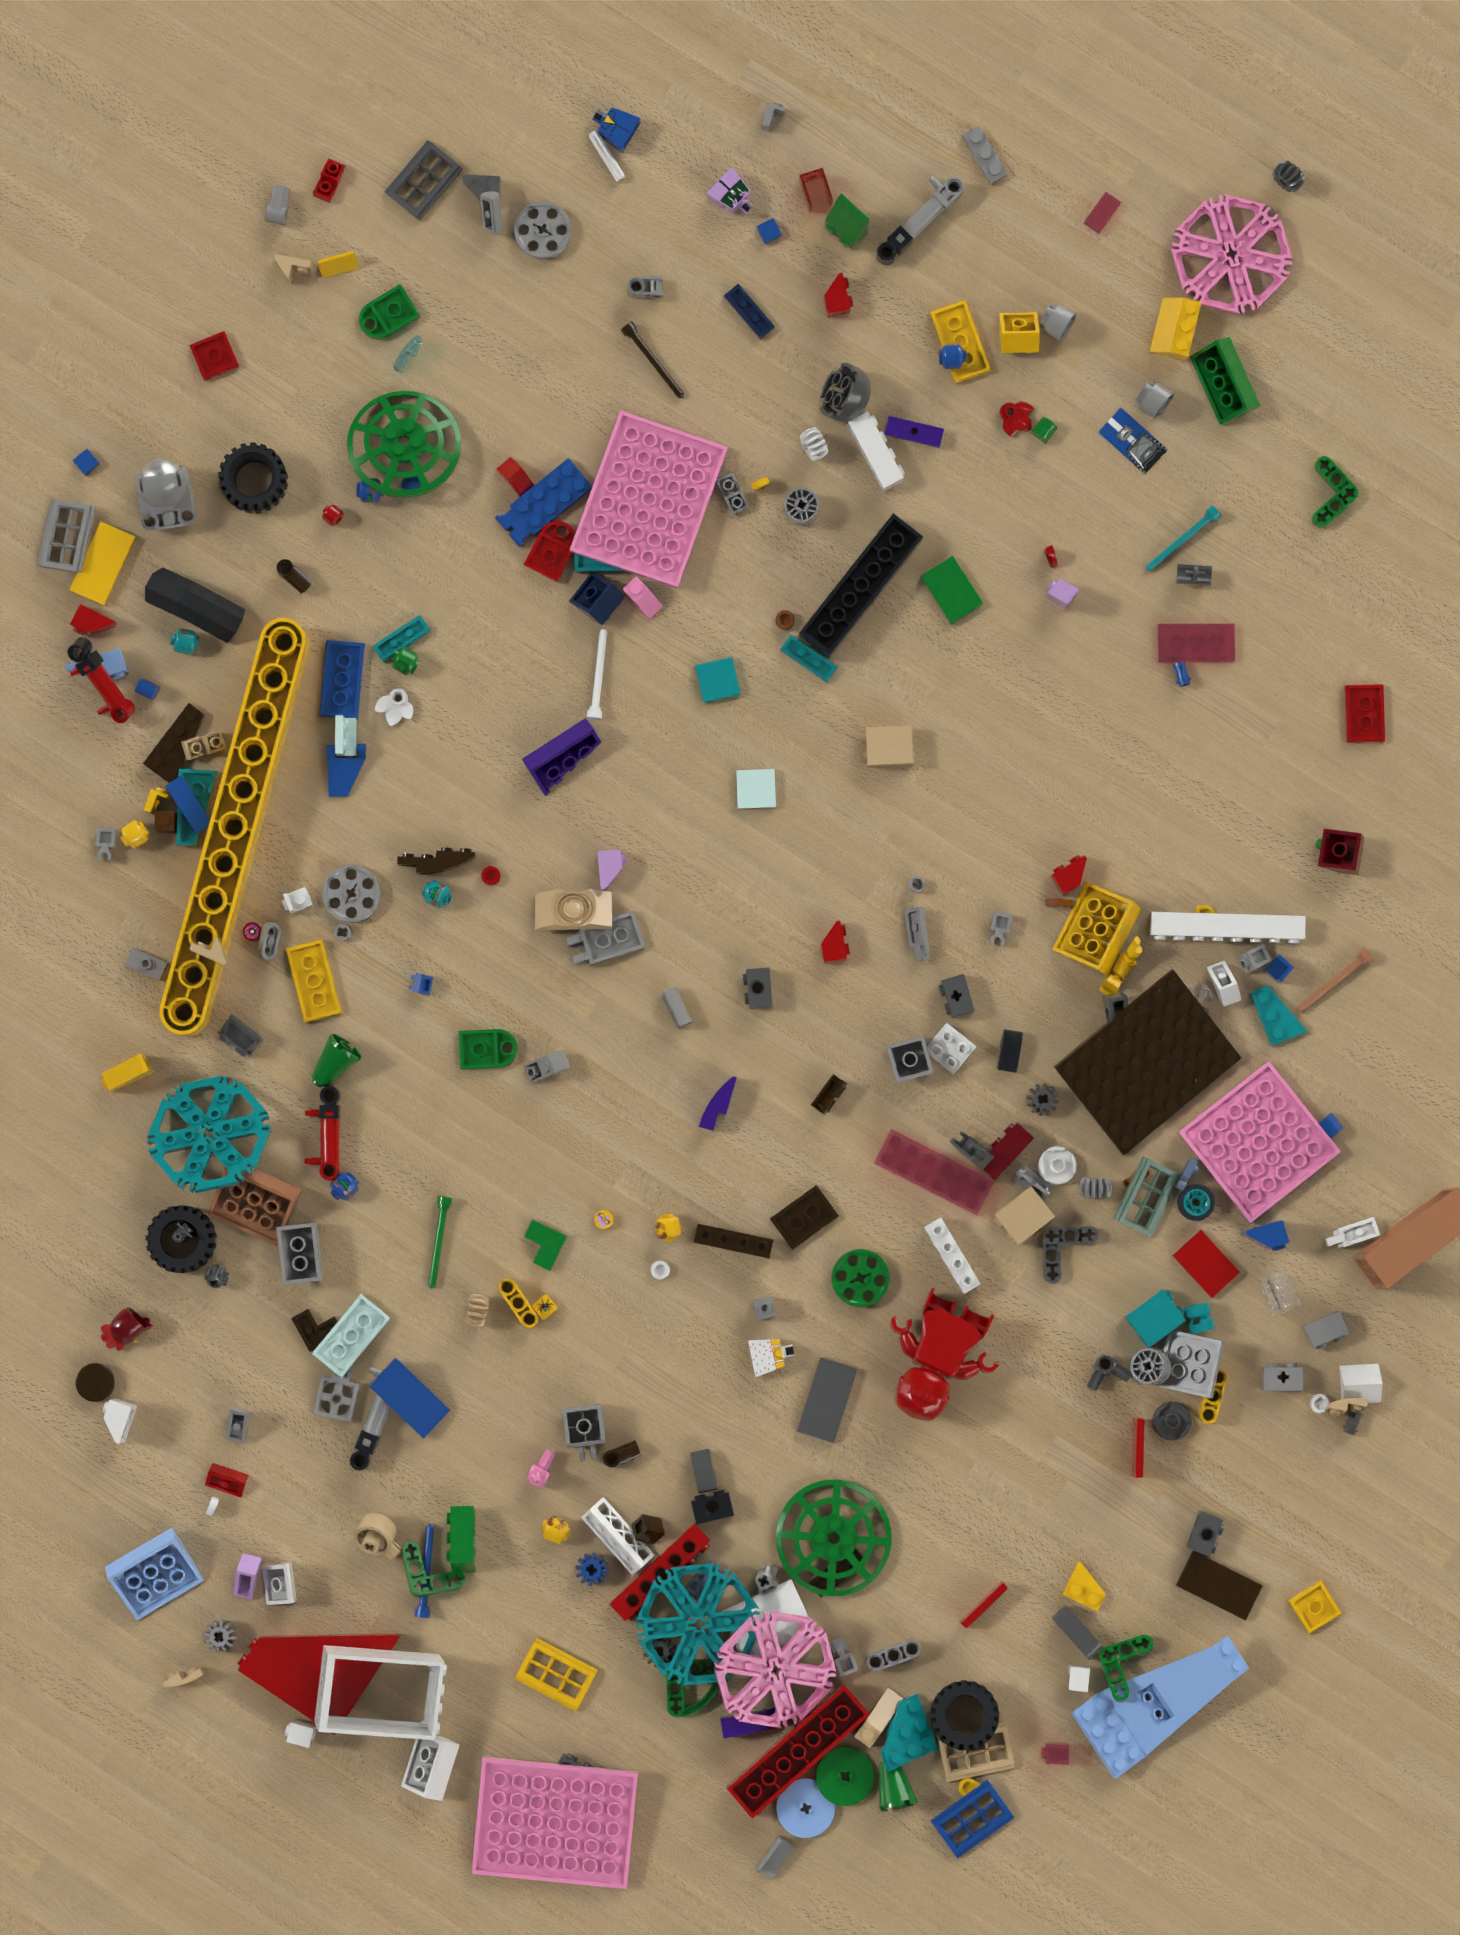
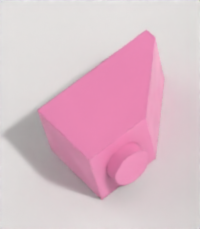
[622,576,663,620]

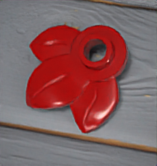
[999,401,1034,437]

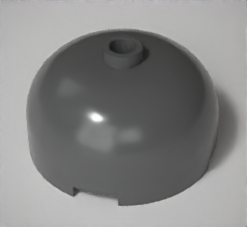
[820,363,871,422]

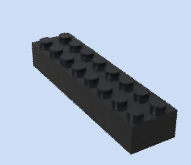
[799,513,923,659]

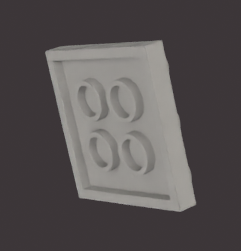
[1156,1330,1225,1399]

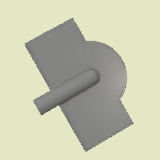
[755,1563,779,1594]

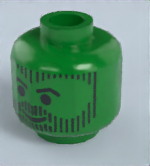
[391,647,420,675]

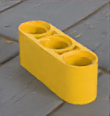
[499,1279,539,1328]
[1198,1369,1227,1424]

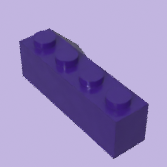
[522,718,601,796]

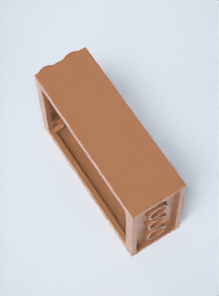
[1352,1187,1460,1289]

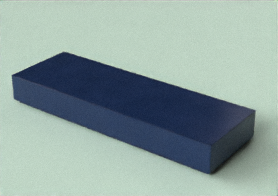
[724,284,775,340]

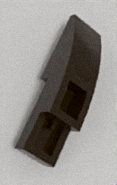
[397,847,476,874]

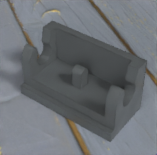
[950,1132,994,1171]

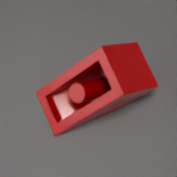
[70,604,117,636]

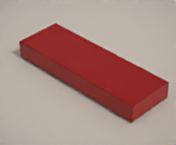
[960,1581,1007,1628]

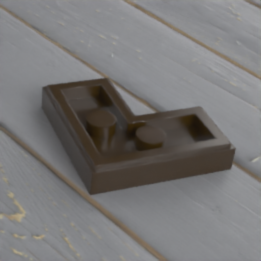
[291,1309,338,1352]

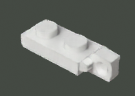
[1324,1217,1380,1248]

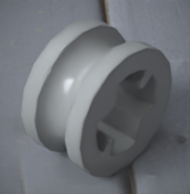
[334,924,352,941]

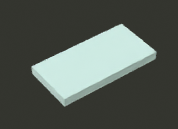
[312,1294,390,1378]

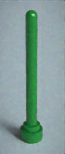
[428,1196,453,1288]

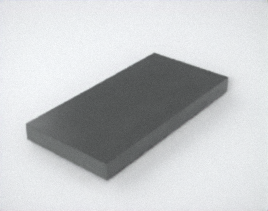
[797,1358,858,1443]

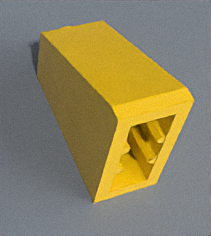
[101,1053,154,1092]

